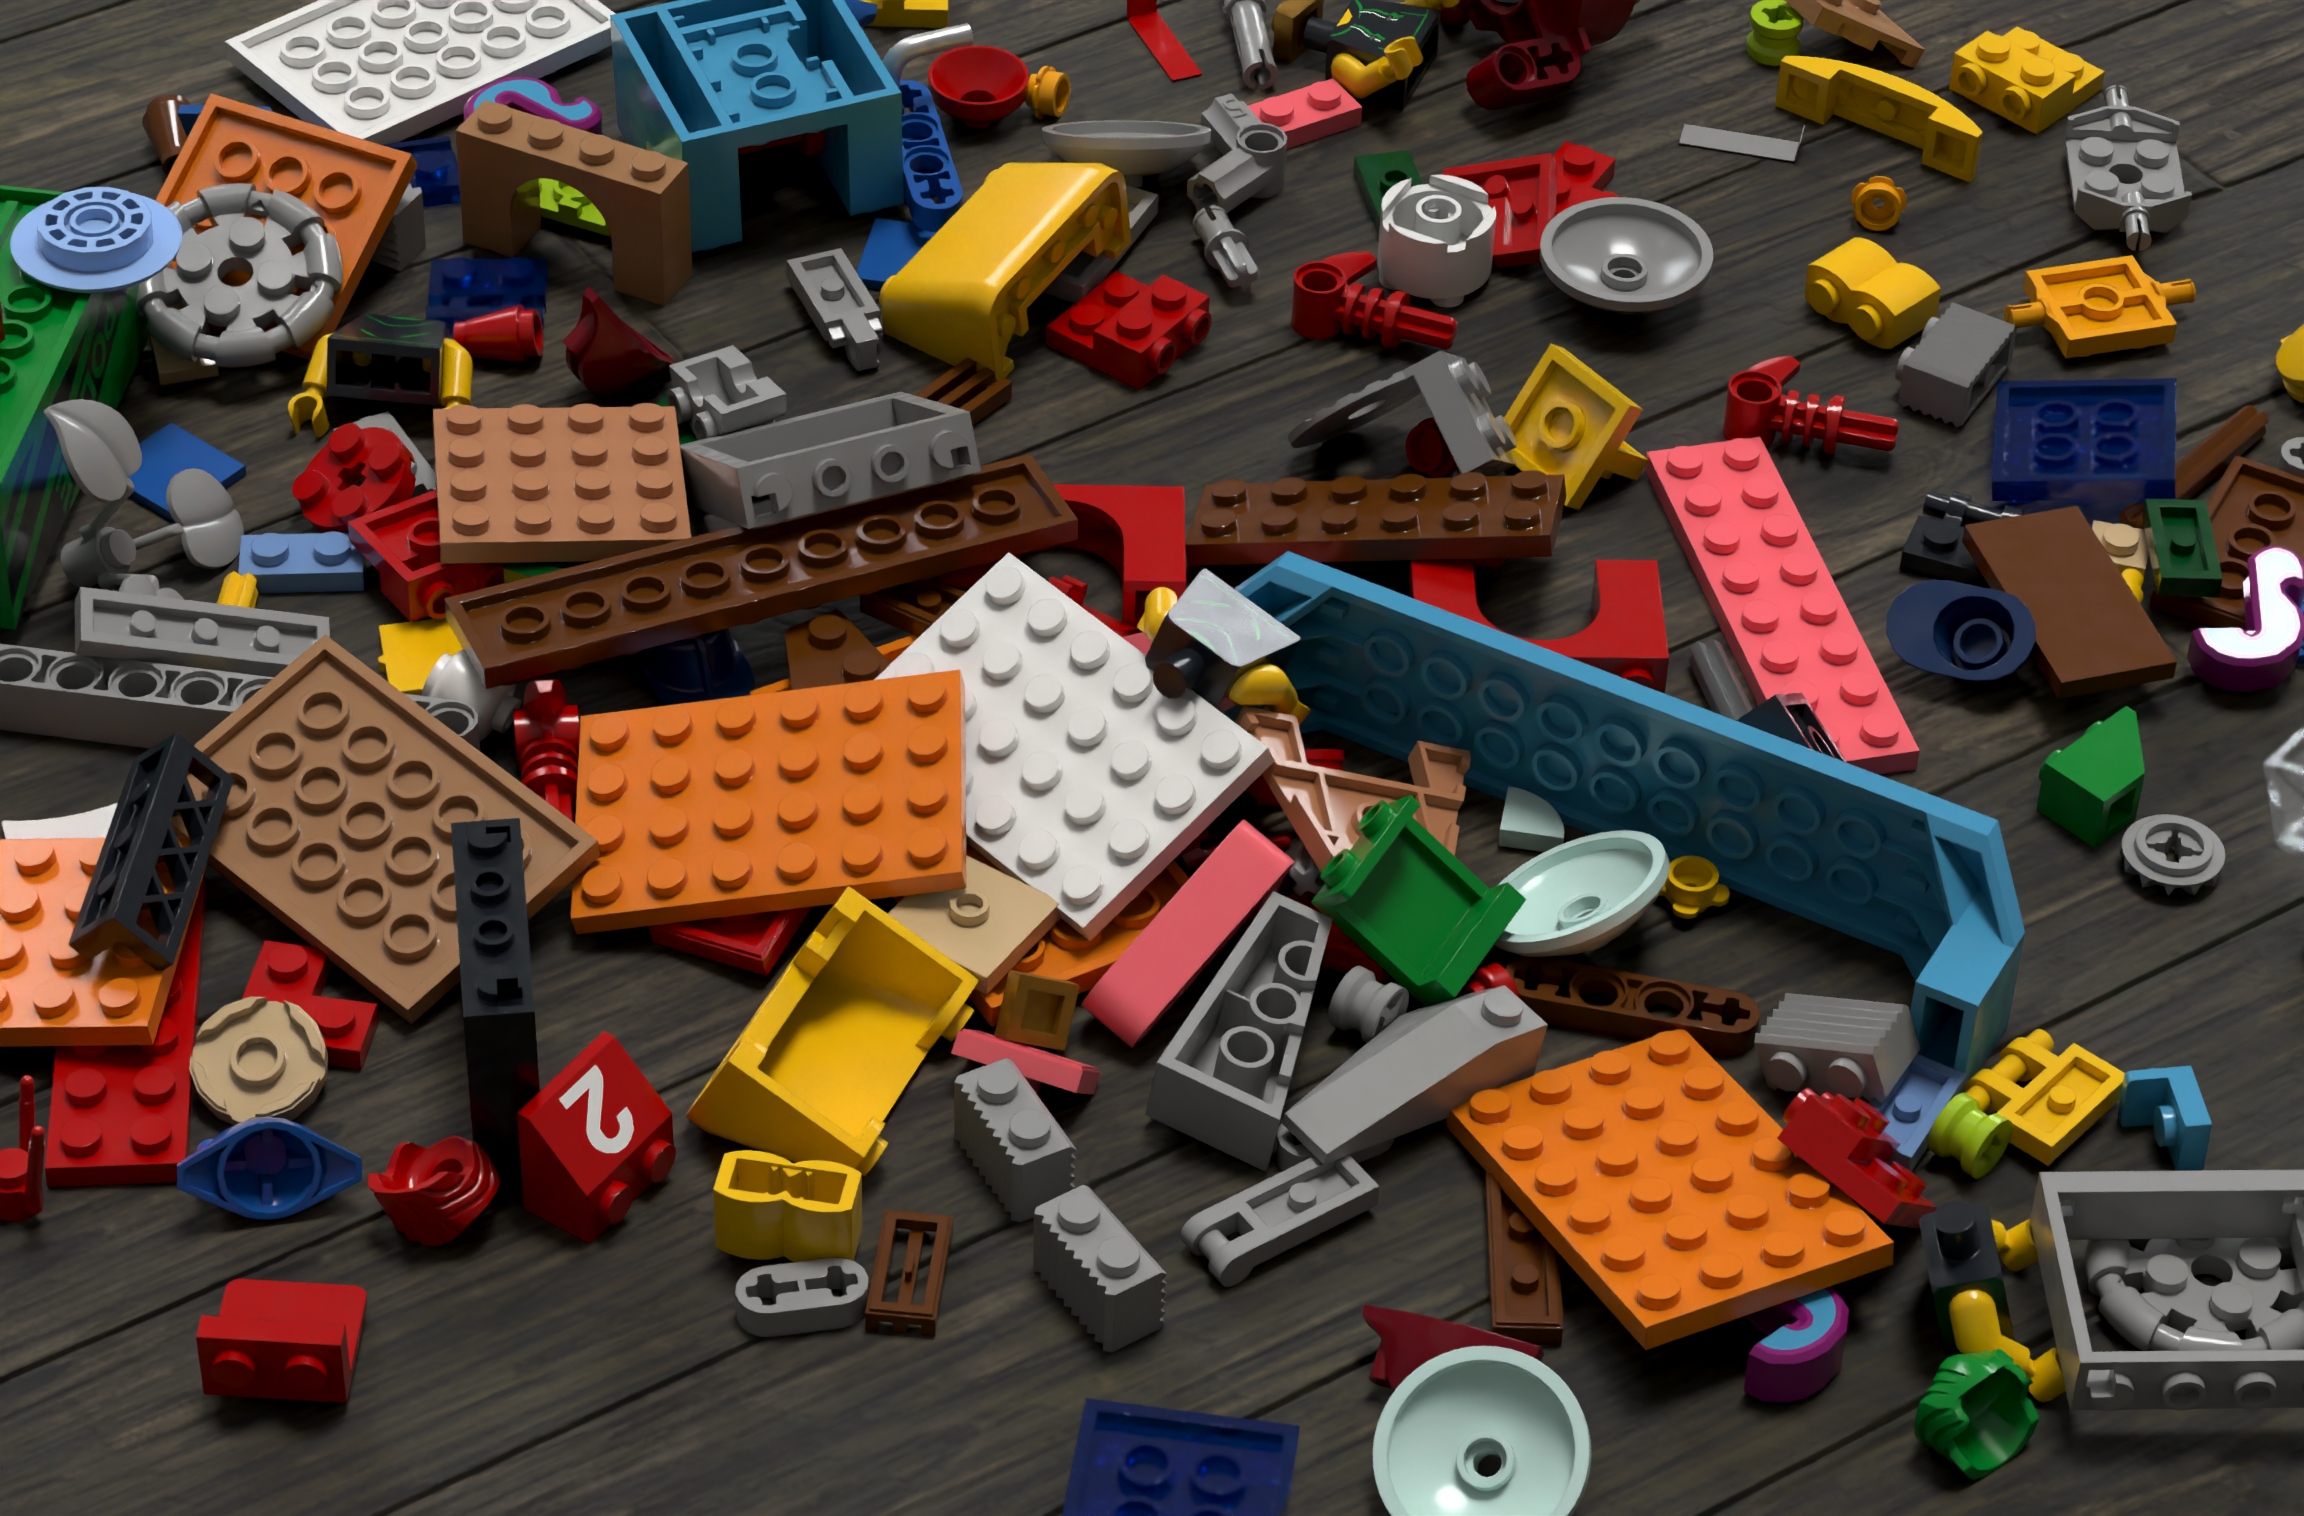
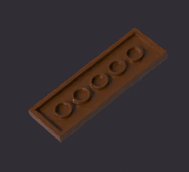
[1185,470,1567,566]

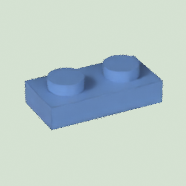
[238,531,366,593]
[1868,1054,1967,1171]

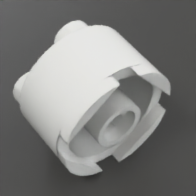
[1377,175,1496,307]

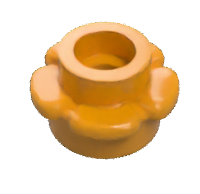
[1025,66,1071,120]
[1850,176,1907,231]

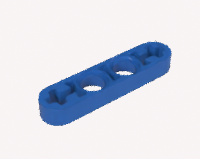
[899,80,963,232]

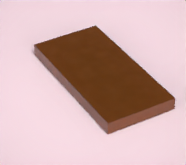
[2150,456,2304,631]
[1962,506,2177,699]

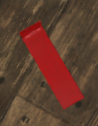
[1127,0,1202,81]

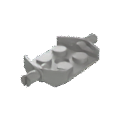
[2064,85,2192,251]

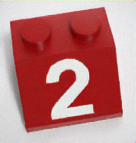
[517,1031,676,1244]

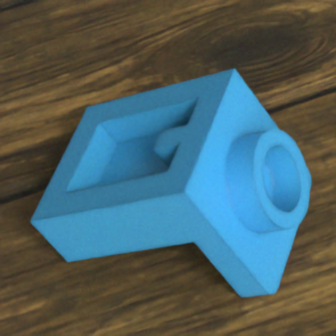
[2117,1066,2212,1171]

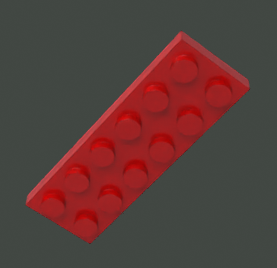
[45,876,207,1187]

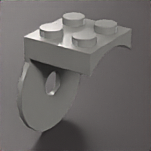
[1287,351,1517,476]

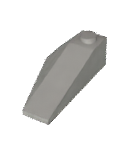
[1282,985,1548,1165]

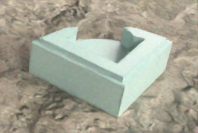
[1498,786,1564,852]

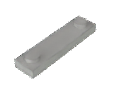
[75,587,330,677]

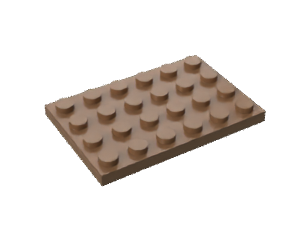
[171,635,601,1025]

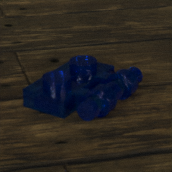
[426,257,549,335]

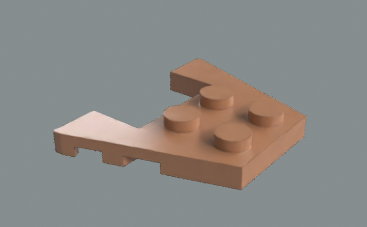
[1235,706,1471,873]

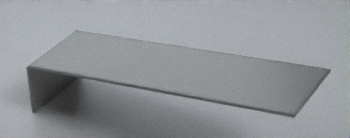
[1679,124,1805,162]

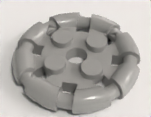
[136,183,343,368]
[2084,1238,2304,1351]

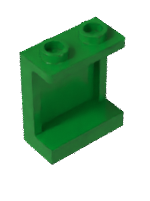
[1311,795,1527,1007]

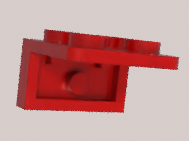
[196,1279,367,1403]

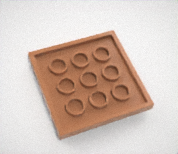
[433,403,691,564]

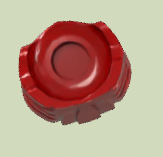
[368,1135,500,1246]

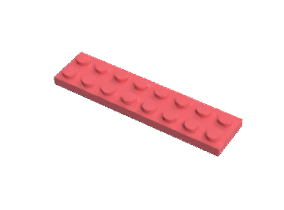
[1645,437,1920,775]

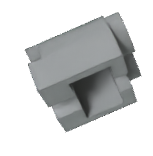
[666,345,786,441]

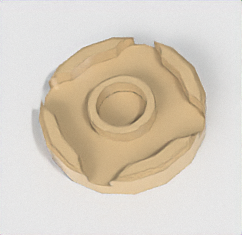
[189,997,328,1125]

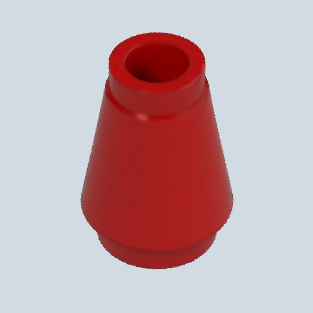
[453,304,544,363]

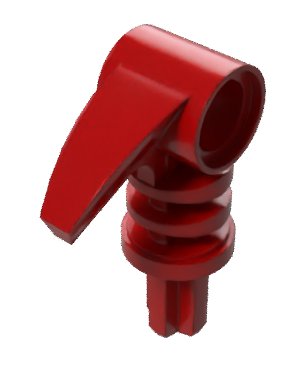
[1291,251,1458,350]
[1723,356,1899,455]
[513,680,580,822]

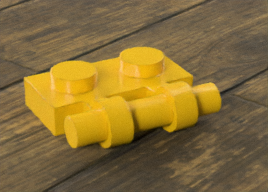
[1965,1029,2125,1166]

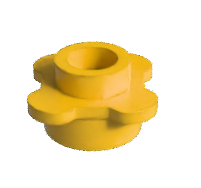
[1659,855,1730,919]

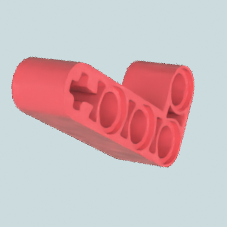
[1081,819,1295,1049]

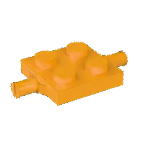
[2004,255,2196,359]

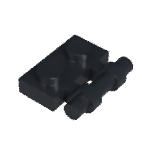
[1899,491,2024,589]

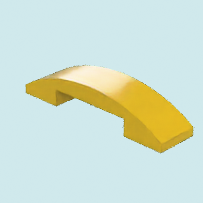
[1775,56,1983,183]

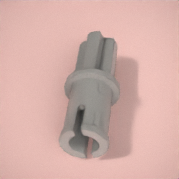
[1193,205,1259,292]

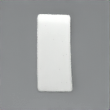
[2,803,118,839]

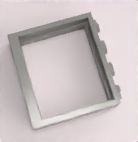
[680,392,981,529]
[2030,1170,2304,1411]

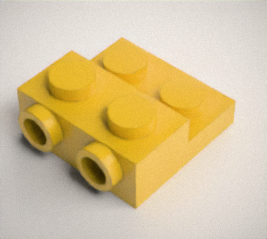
[1949,27,2105,135]

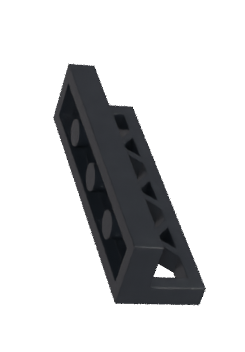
[68,732,234,971]

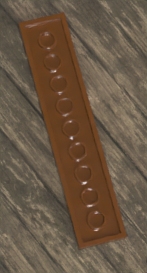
[444,454,1078,689]

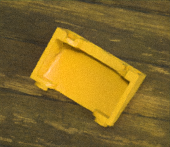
[879,163,1132,382]
[685,886,979,1176]

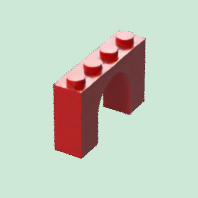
[937,484,1186,627]
[1408,559,1669,694]

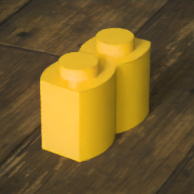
[1804,238,1941,349]
[713,1150,862,1262]

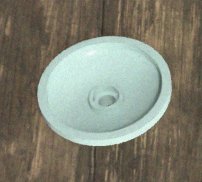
[1494,830,1670,957]
[1373,1346,1592,1516]

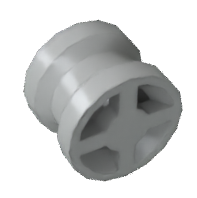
[1328,965,1409,1043]

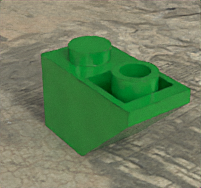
[2036,706,2145,848]

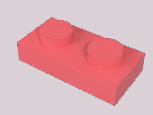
[1248,78,1362,149]

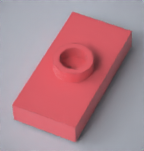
[951,1029,1101,1095]

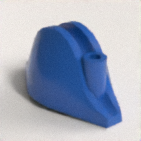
[177,1117,362,1219]

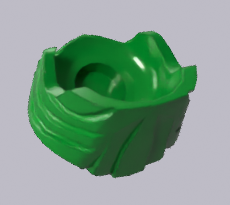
[1914,1349,2039,1480]

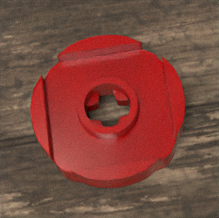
[292,423,416,533]

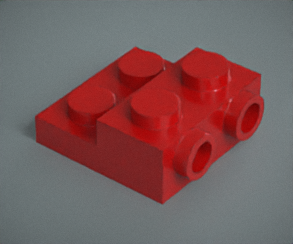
[1046,271,1212,390]
[348,490,507,622]
[1777,1088,1937,1229]

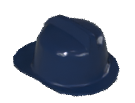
[1886,579,2036,685]
[635,628,755,706]

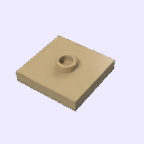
[888,855,1061,994]

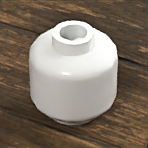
[421,650,521,741]

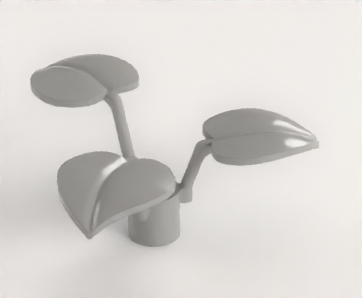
[43,399,244,599]

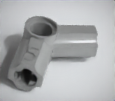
[1187,93,1287,220]

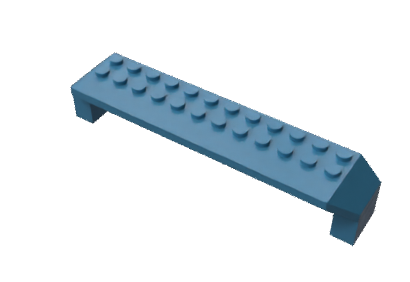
[1222,551,2025,1093]

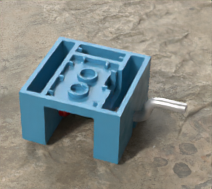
[610,0,973,253]

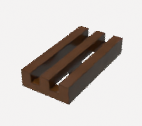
[915,357,1012,426]
[865,1210,954,1336]

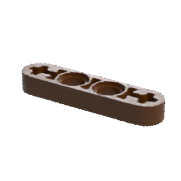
[1505,956,1760,1056]

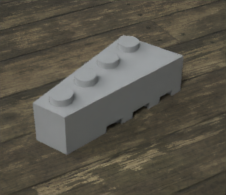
[1145,891,1333,1172]

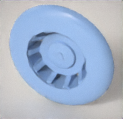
[10,187,182,293]

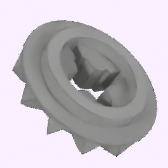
[2120,814,2225,895]

